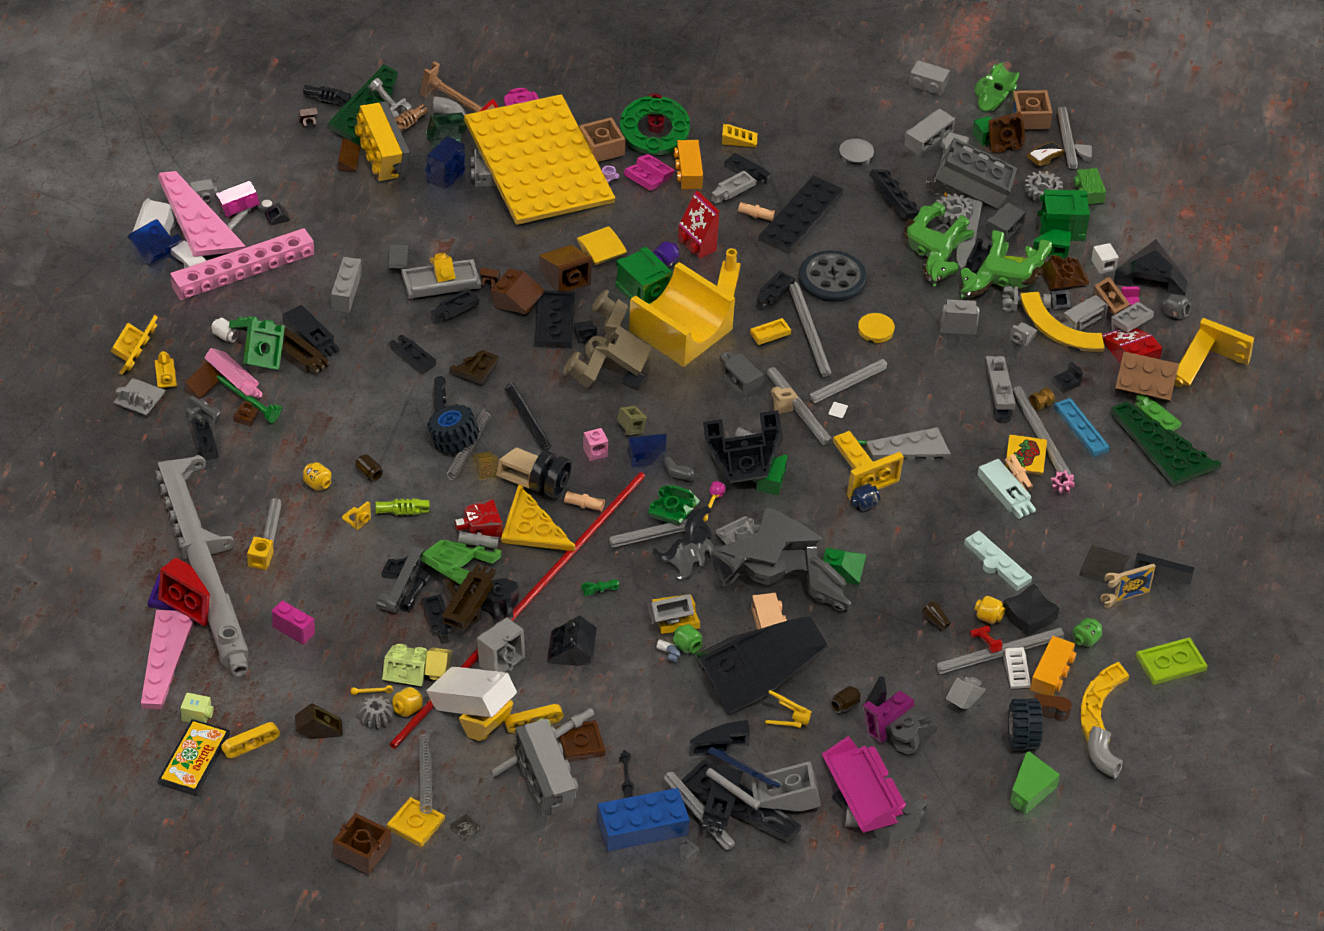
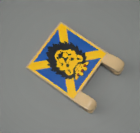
[1100,564,1156,608]

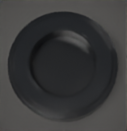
[993,407,1012,423]

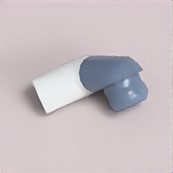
[656,639,681,662]

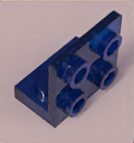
[128,219,182,265]

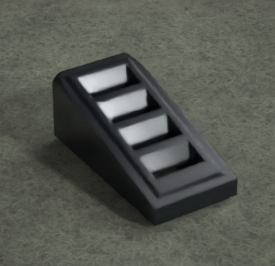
[865,676,887,707]

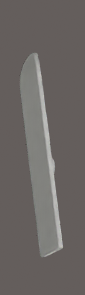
[956,194,983,269]

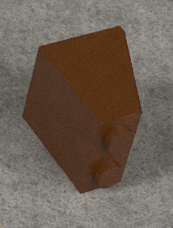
[539,244,592,292]

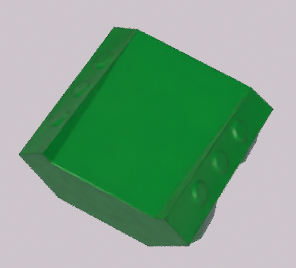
[647,485,700,525]

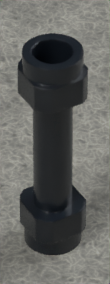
[400,571,430,612]

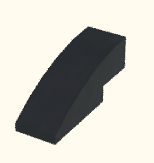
[689,720,750,757]

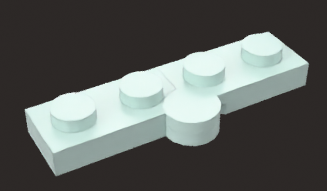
[964,531,1032,591]

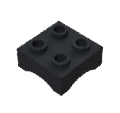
[1003,584,1060,635]

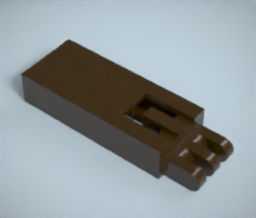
[281,327,330,375]
[442,563,496,631]

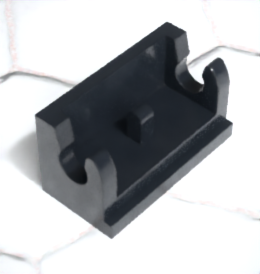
[966,238,992,274]
[192,419,219,460]

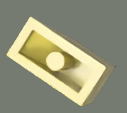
[424,647,453,680]

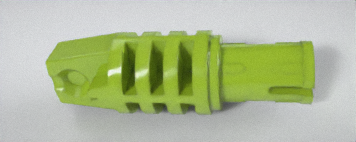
[375,498,430,516]

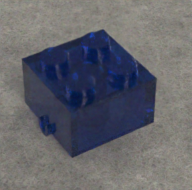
[424,136,466,190]

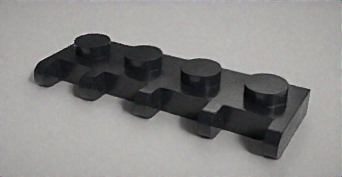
[869,169,920,219]

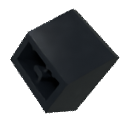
[547,615,597,666]

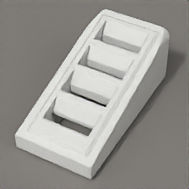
[1003,647,1031,689]

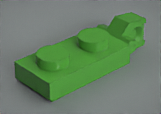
[1135,394,1182,432]

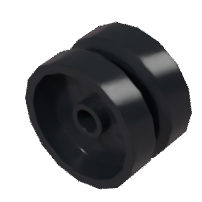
[529,450,572,499]

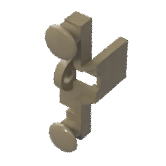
[562,290,652,388]

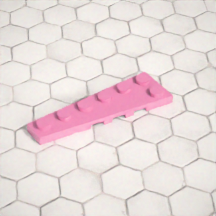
[141,610,195,709]

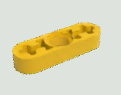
[504,704,564,734]
[221,722,280,758]

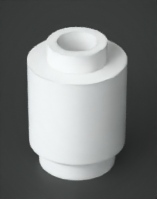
[211,318,240,343]

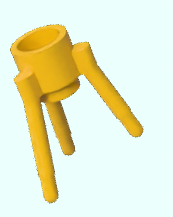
[765,690,812,729]

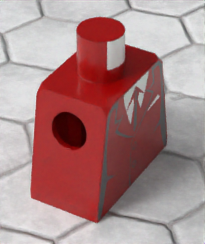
[454,498,503,538]

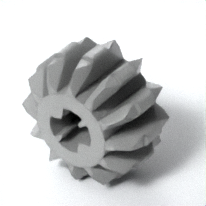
[358,695,393,730]

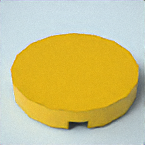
[858,313,895,343]

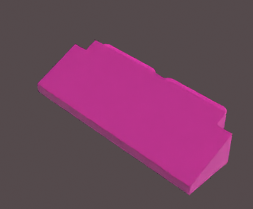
[822,736,906,833]

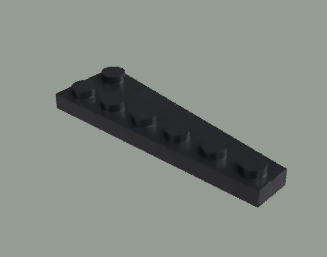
[681,759,801,843]

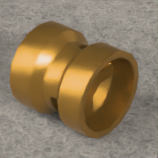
[1029,387,1055,411]

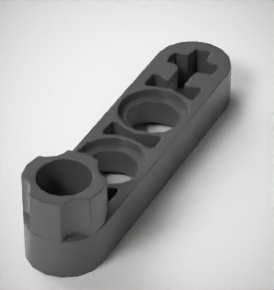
[376,546,425,614]

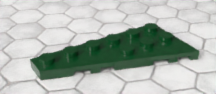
[327,64,398,146]
[1110,401,1221,486]

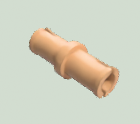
[738,202,775,221]
[1005,454,1033,492]
[564,491,605,512]

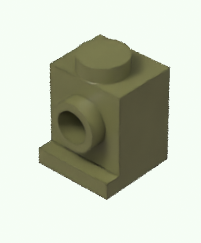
[617,406,647,435]

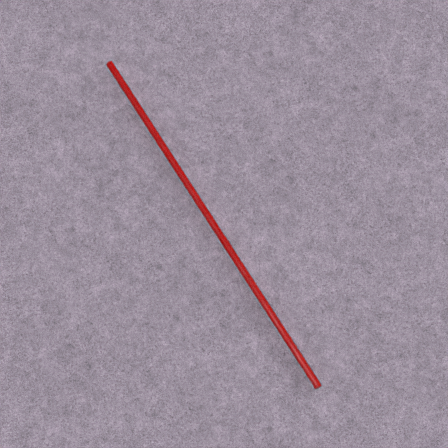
[389,472,645,749]

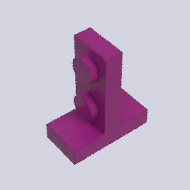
[863,691,915,743]

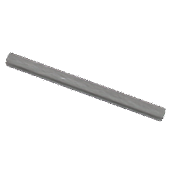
[789,282,831,377]
[1012,386,1072,482]
[936,628,1064,674]

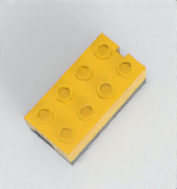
[355,102,410,181]

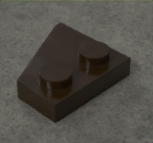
[450,350,499,385]

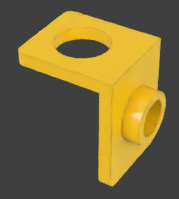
[342,501,371,530]

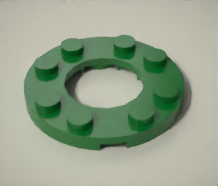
[620,96,690,155]

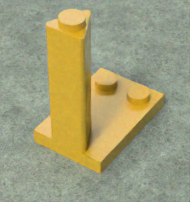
[1174,318,1254,387]

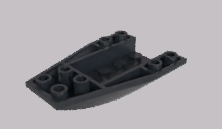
[695,616,828,715]

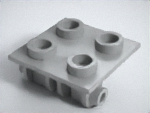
[113,378,166,416]

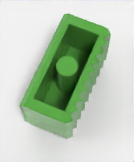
[1073,168,1106,204]

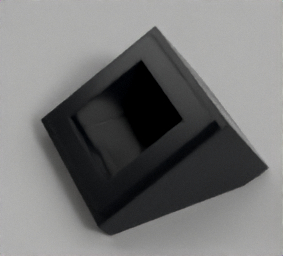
[264,202,290,226]
[1050,290,1071,310]

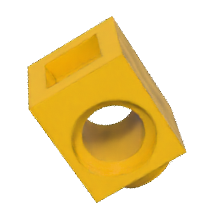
[247,536,274,570]

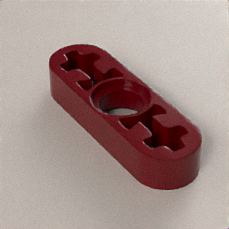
[648,93,664,133]

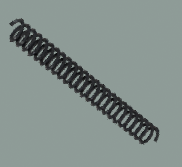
[505,383,552,450]

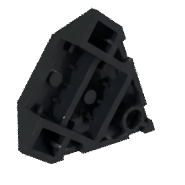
[1114,239,1187,296]

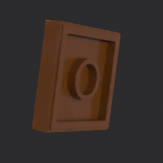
[556,720,606,762]

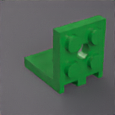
[229,316,285,370]

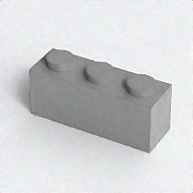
[904,108,955,156]
[331,257,362,313]

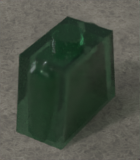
[426,112,467,147]

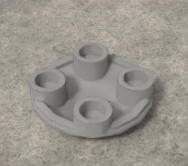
[839,139,874,164]

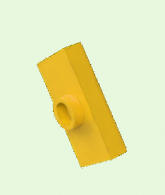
[750,318,791,345]

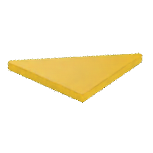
[501,485,575,551]

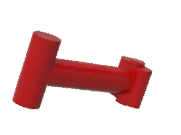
[969,625,1003,654]

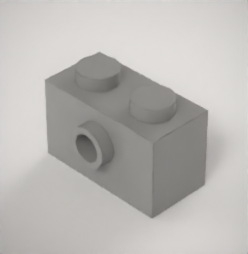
[648,594,694,624]

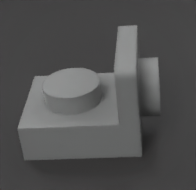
[1010,322,1037,347]

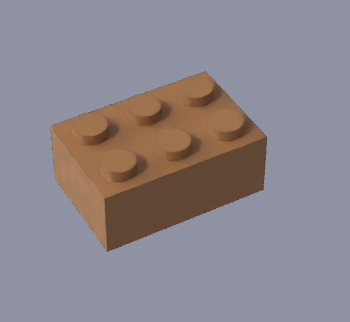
[1115,352,1179,402]

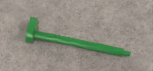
[217,375,283,423]

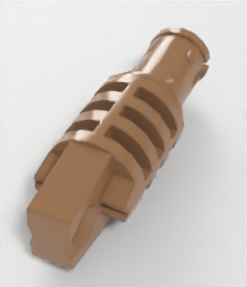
[395,104,428,132]

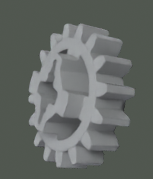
[1024,171,1063,202]
[936,193,973,225]

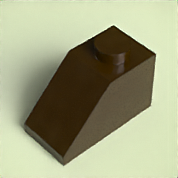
[295,703,343,739]

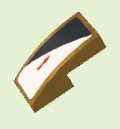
[1026,141,1065,166]

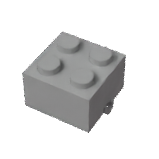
[477,617,526,672]

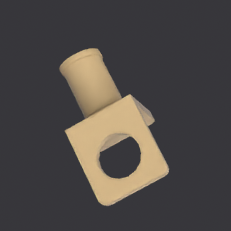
[771,387,798,414]

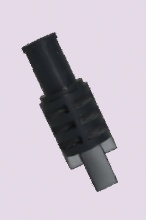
[303,84,351,105]

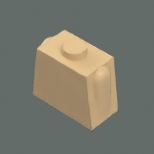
[496,447,538,489]

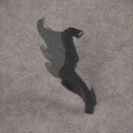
[652,506,714,580]

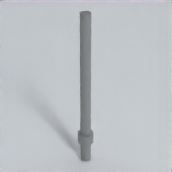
[490,708,595,778]

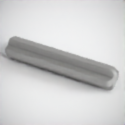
[263,498,282,543]

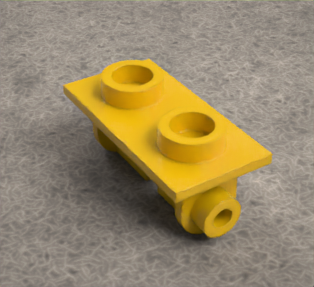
[154,351,177,388]

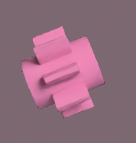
[1051,470,1075,495]

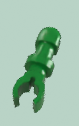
[581,579,620,596]

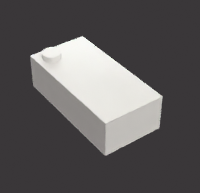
[426,667,517,717]

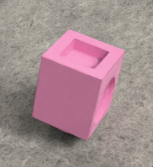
[583,428,608,461]

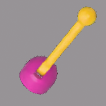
[703,481,726,522]

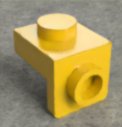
[430,253,455,283]

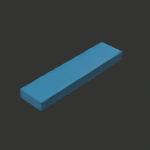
[1054,398,1110,457]

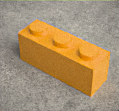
[674,140,703,189]
[1030,636,1076,696]

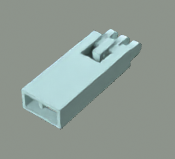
[978,459,1036,519]

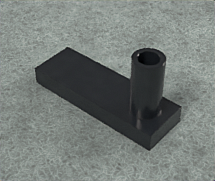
[1134,553,1194,584]

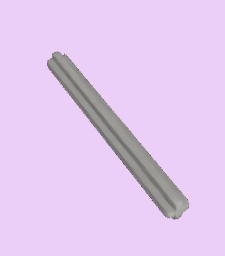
[767,367,831,446]

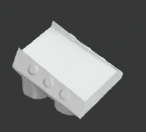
[132,198,177,242]

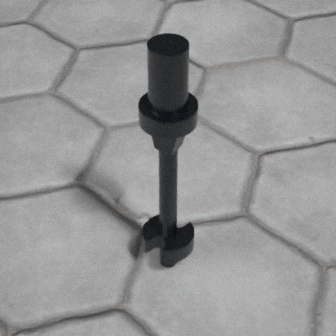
[619,750,634,798]

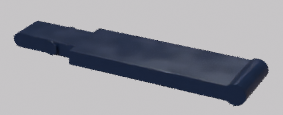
[708,747,780,788]

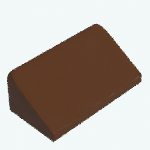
[338,138,361,172]
[185,361,224,399]

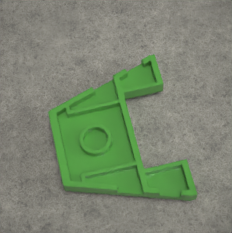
[421,540,502,585]

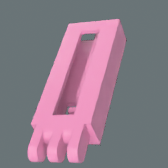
[204,348,262,398]

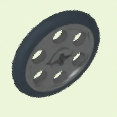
[799,250,867,300]

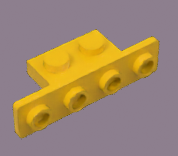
[110,315,158,375]

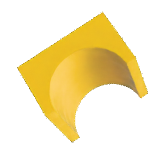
[629,262,735,367]

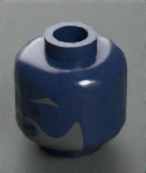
[851,483,881,512]

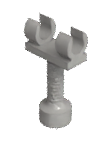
[368,78,412,118]
[1002,286,1051,312]

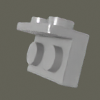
[1111,302,1154,332]

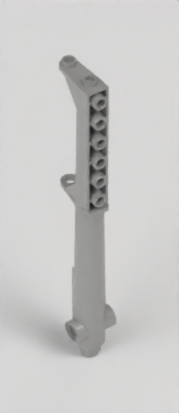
[155,455,248,677]

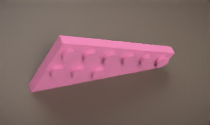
[158,171,246,257]

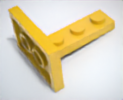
[833,431,904,500]

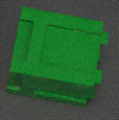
[1037,189,1090,241]
[615,247,672,304]

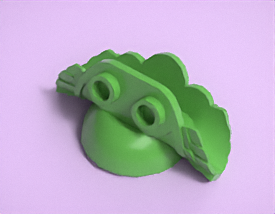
[974,62,1020,112]

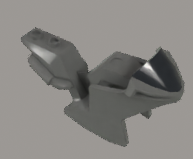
[711,507,851,612]

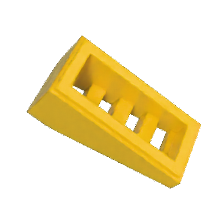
[722,124,758,147]

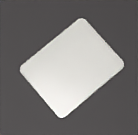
[828,402,848,418]

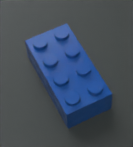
[597,788,690,852]

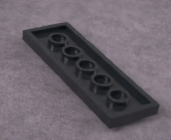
[759,175,844,255]

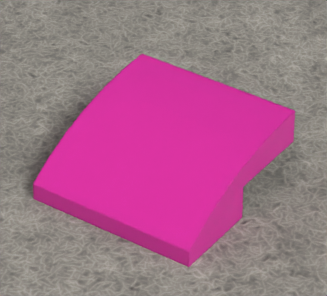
[624,154,675,191]

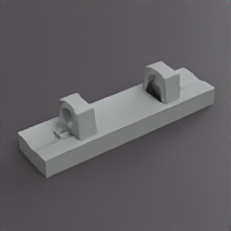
[985,356,1016,410]

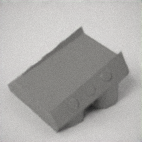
[715,516,761,544]

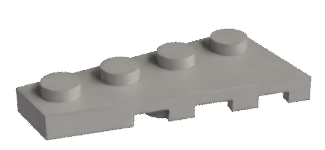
[866,427,951,460]

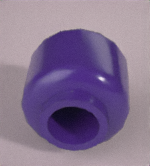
[653,241,679,268]

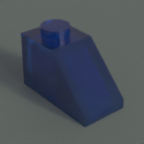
[628,433,667,467]

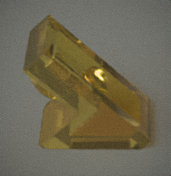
[472,451,498,480]

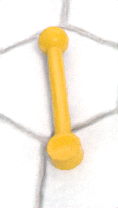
[350,685,393,695]

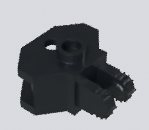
[481,578,519,621]

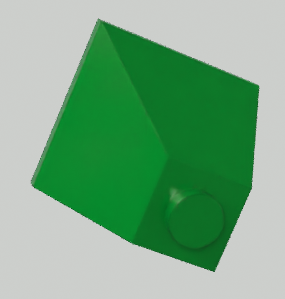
[823,547,866,585]

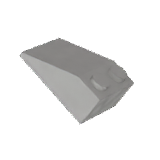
[750,761,821,811]

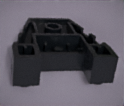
[703,410,783,483]

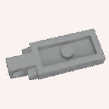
[711,171,756,204]

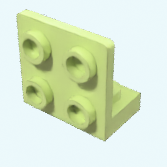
[382,644,427,686]

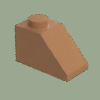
[1093,277,1130,315]

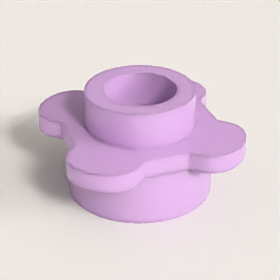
[601,166,619,182]

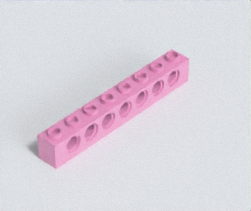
[170,228,314,300]

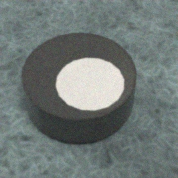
[256,196,274,213]

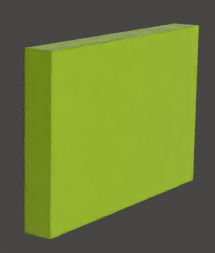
[1136,637,1208,685]

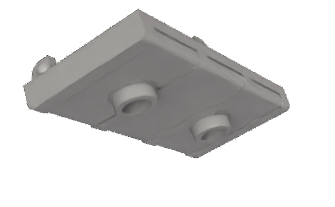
[402,259,481,299]

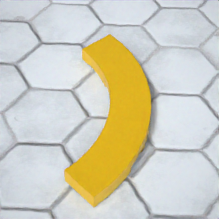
[1020,292,1104,352]
[1080,662,1129,743]

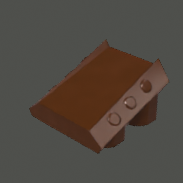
[988,111,1025,153]
[1041,255,1089,290]

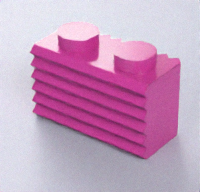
[216,181,260,217]
[272,600,315,645]

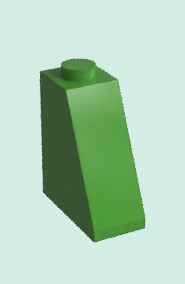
[1010,751,1060,814]

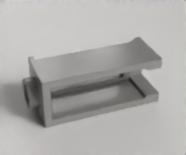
[1062,295,1108,331]

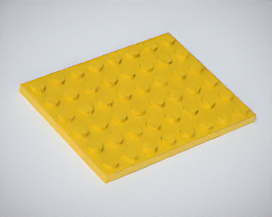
[464,94,615,225]

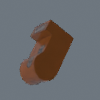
[1034,693,1072,721]

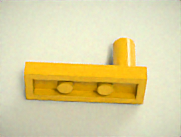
[717,248,741,297]

